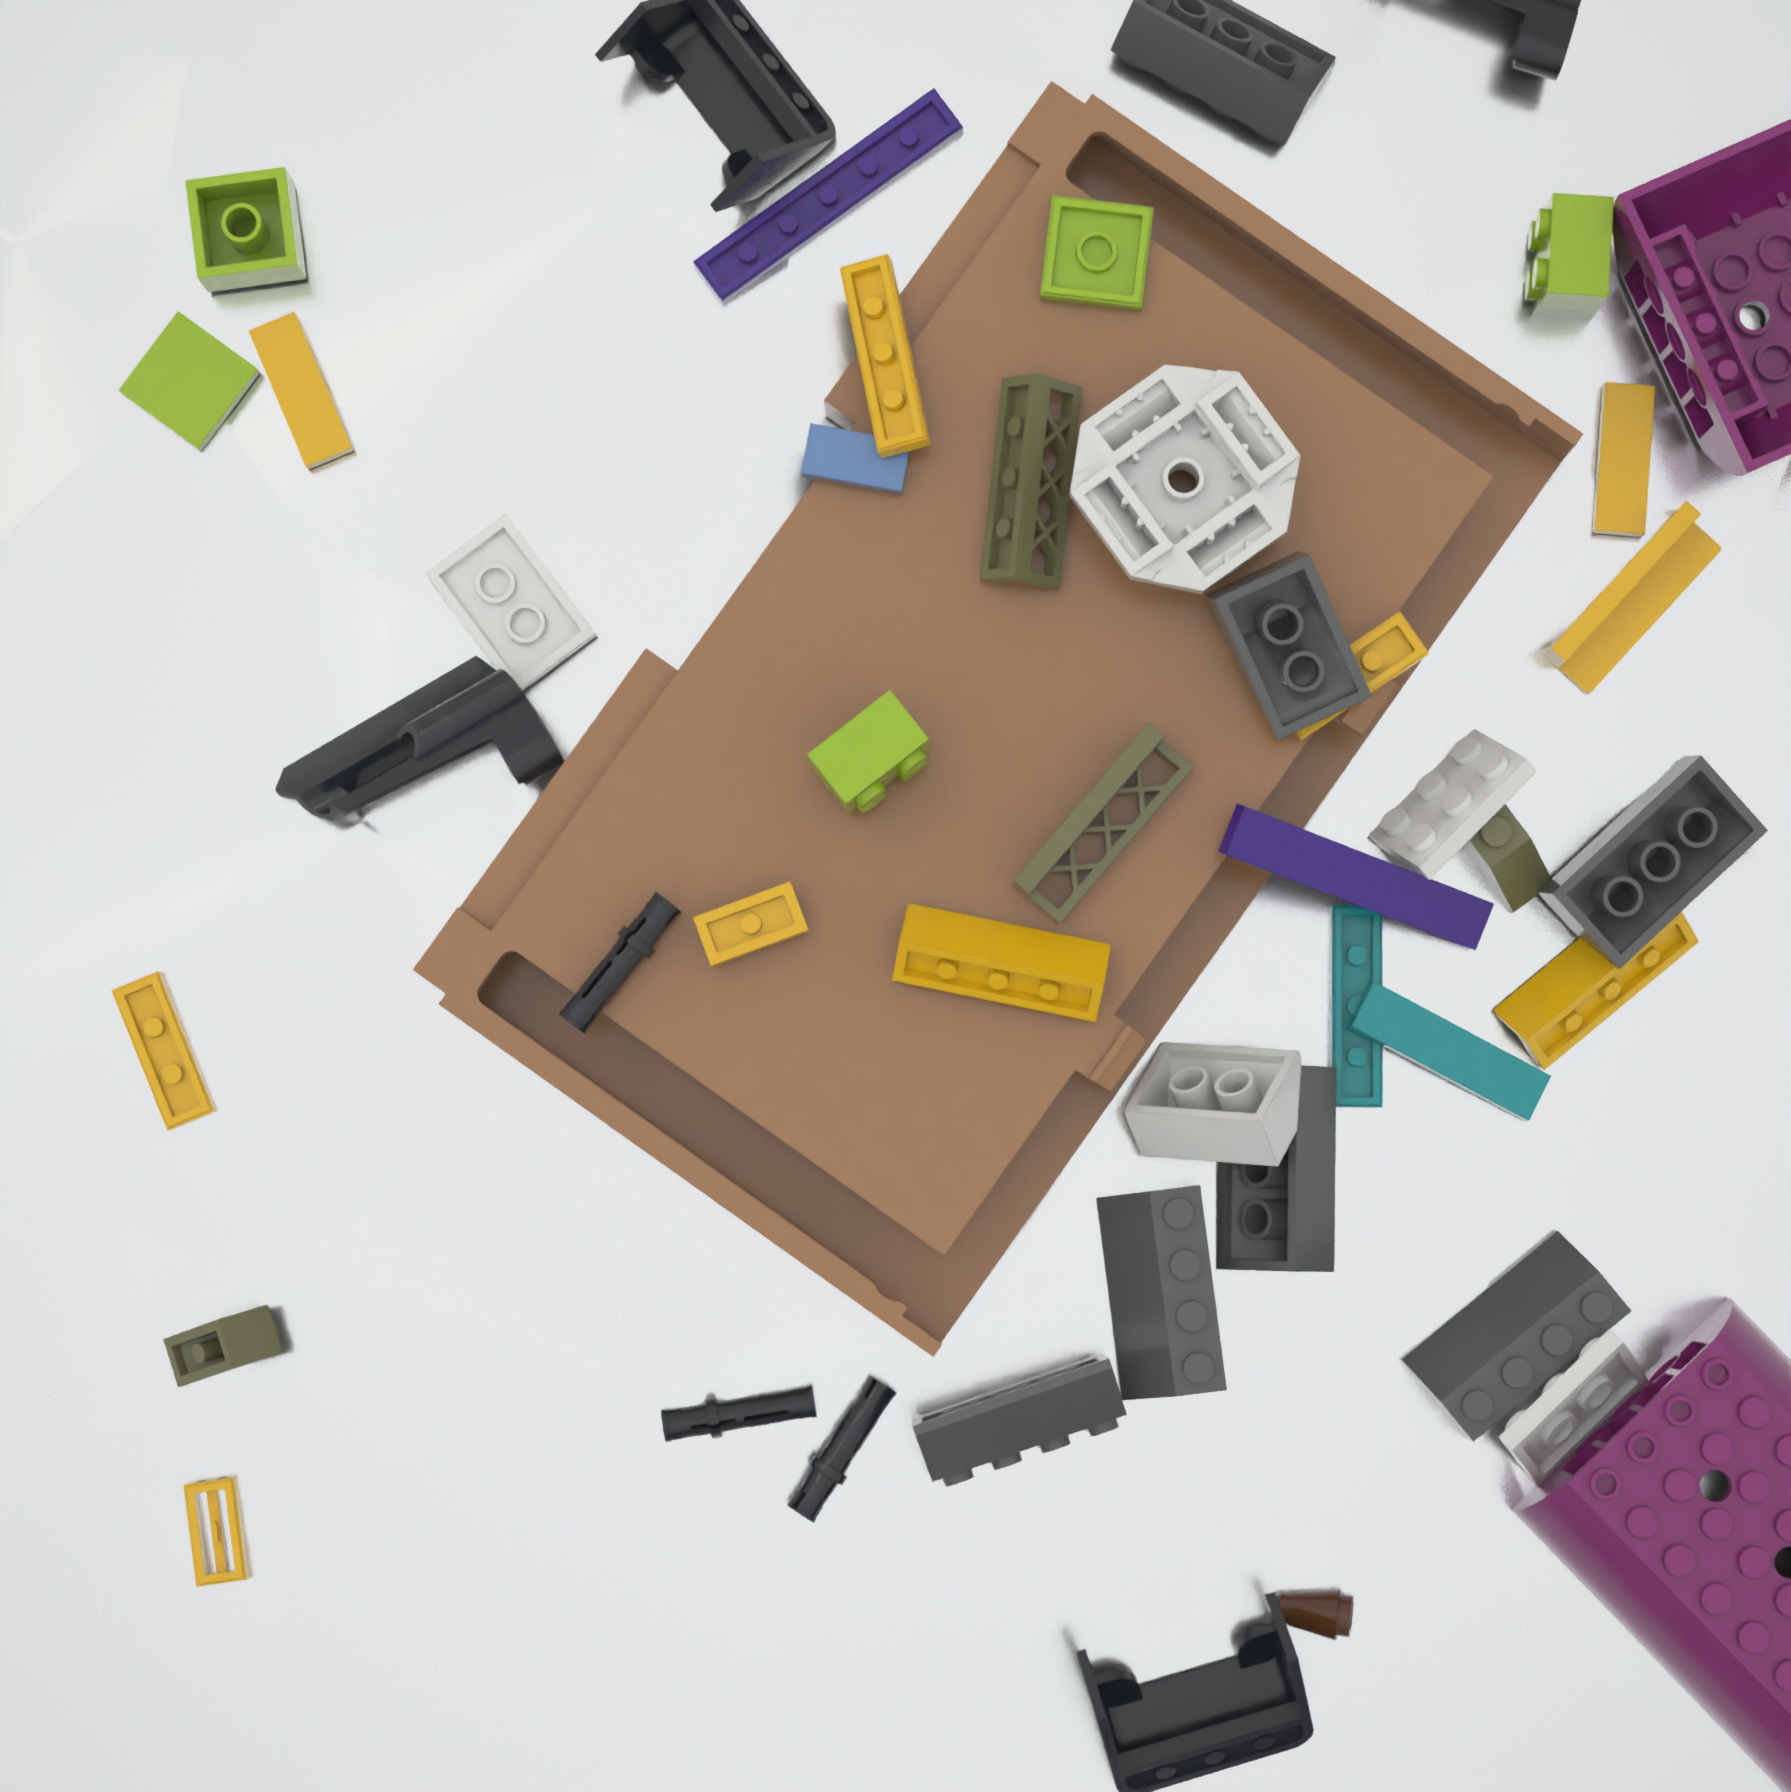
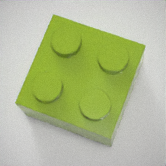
[185,167,307,292]
[1525,193,1614,319]
[807,690,930,815]

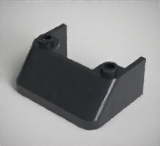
[595,0,836,212]
[1076,1592,1314,1792]

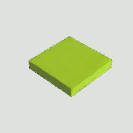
[1039,195,1154,311]
[118,311,260,451]

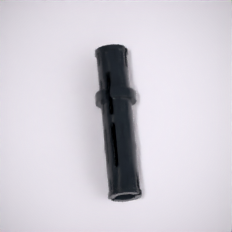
[559,891,681,1034]
[787,1375,897,1523]
[661,1384,817,1443]

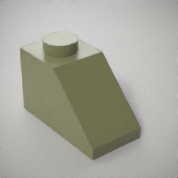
[1463,804,1552,913]
[163,1304,283,1388]

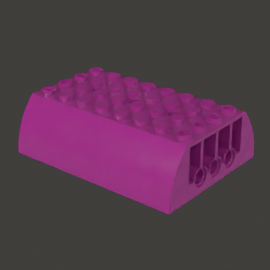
[1612,119,1791,476]
[1512,1298,1791,1792]

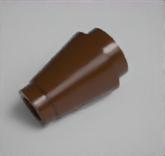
[1279,1589,1354,1641]

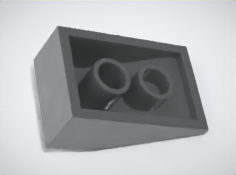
[1205,551,1372,740]

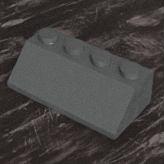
[1110,0,1336,146]
[1538,755,1768,969]
[1217,1065,1336,1272]
[1096,1185,1227,1400]
[1400,1230,1632,1442]
[912,1354,1127,1487]

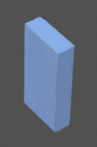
[801,423,910,495]

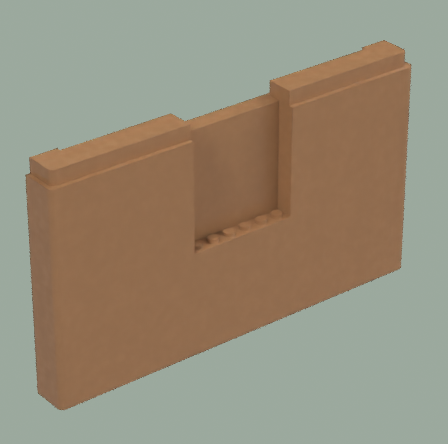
[413,81,1584,1357]

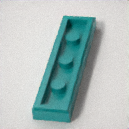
[1330,905,1383,1108]
[1348,981,1551,1121]

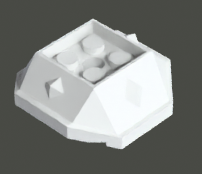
[1069,365,1301,595]

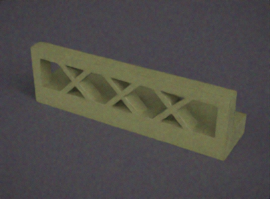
[980,373,1082,589]
[1012,723,1194,925]

